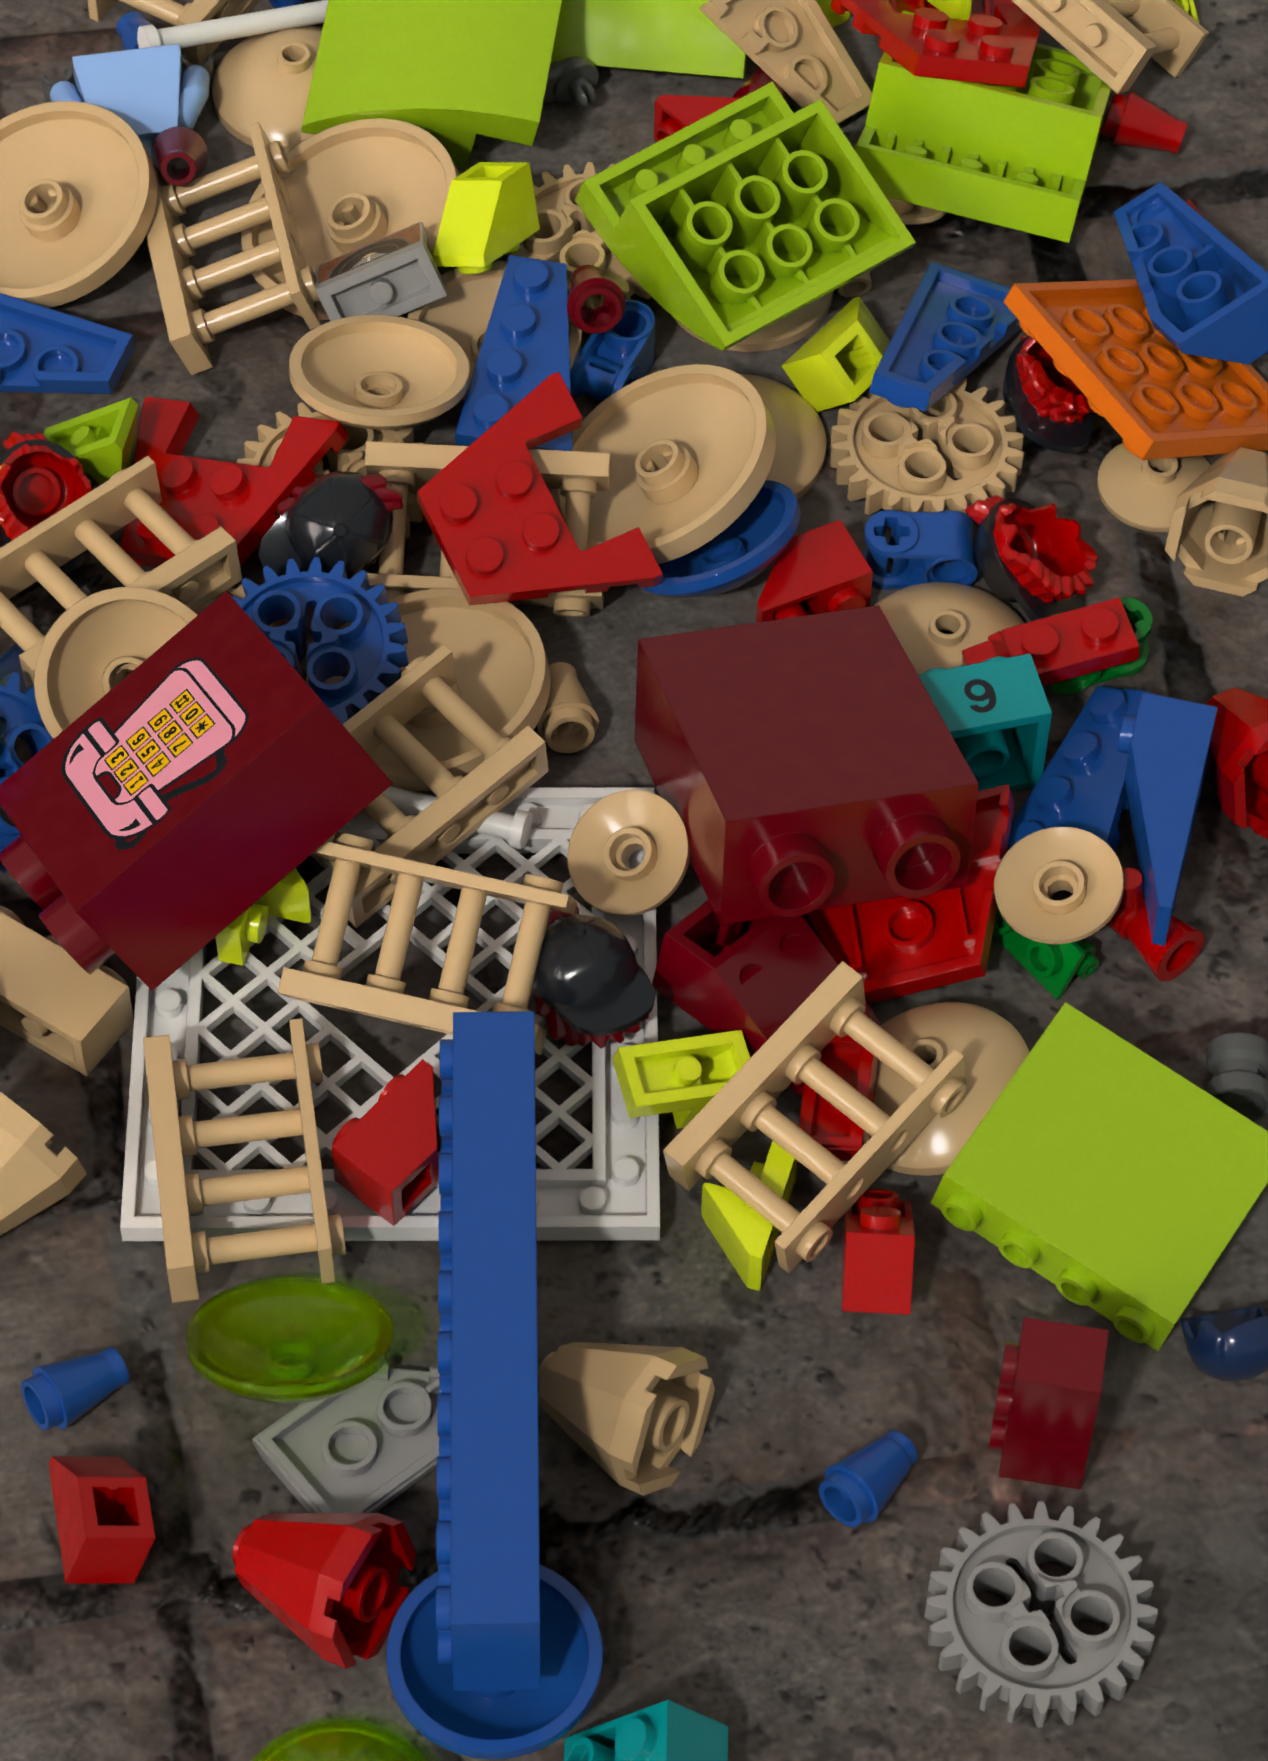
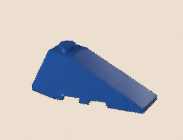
[1114,182,1268,364]
[1117,692,1218,946]

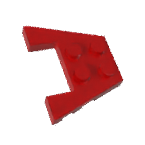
[831,0,1042,88]
[417,371,663,606]
[121,396,349,567]
[806,784,1015,1004]

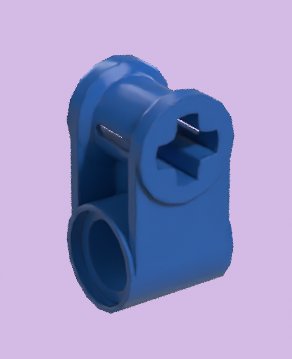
[570,299,656,402]
[862,510,978,590]

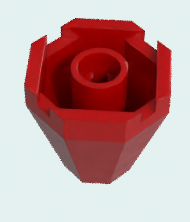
[1206,688,1268,839]
[232,1513,416,1669]

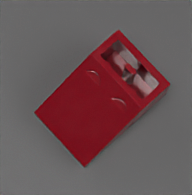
[652,900,881,1096]

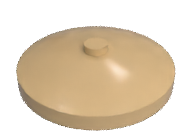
[0,101,158,308]
[241,118,460,320]
[549,364,777,564]
[305,588,551,792]

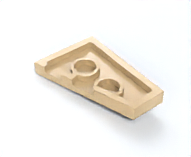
[699,0,872,125]

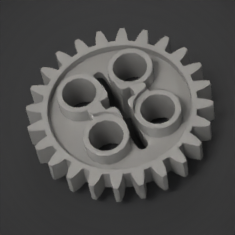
[924,1501,1158,1728]

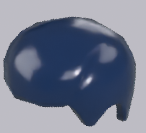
[1180,1306,1268,1381]

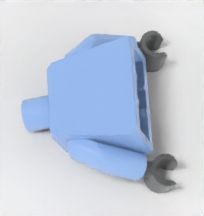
[40,44,214,157]

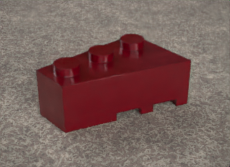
[988,1317,1109,1490]

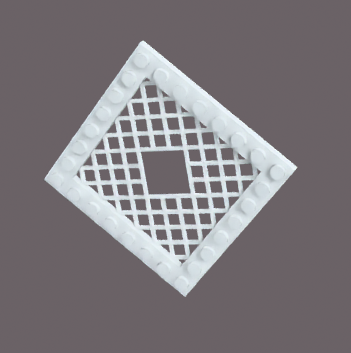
[120,787,660,1241]

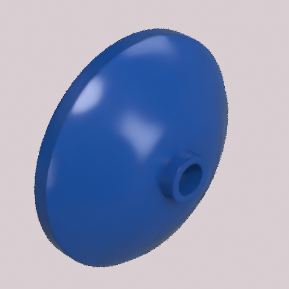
[636,480,801,598]
[386,1565,603,1759]

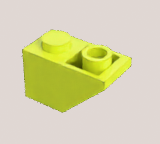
[432,162,540,274]
[781,296,890,412]

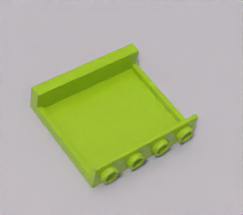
[931,1002,1268,1351]

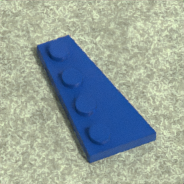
[455,255,573,451]
[869,262,1021,412]
[1007,686,1150,854]

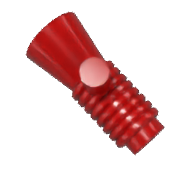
[1107,868,1205,982]

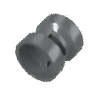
[1206,1032,1268,1121]

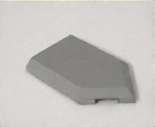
[252,1360,439,1513]

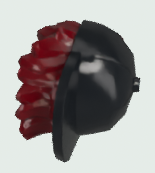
[258,471,404,579]
[532,905,656,1049]

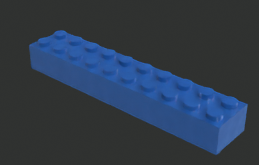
[436,1011,541,1691]

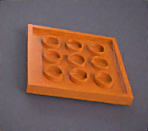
[1003,279,1268,460]

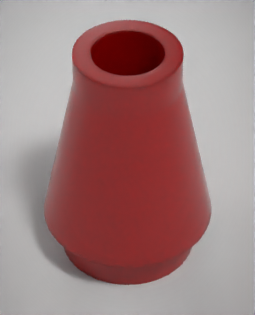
[1100,90,1188,154]

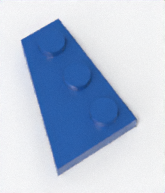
[0,293,136,394]

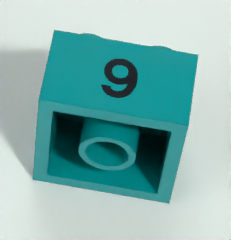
[918,653,1052,792]

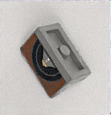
[315,222,447,321]

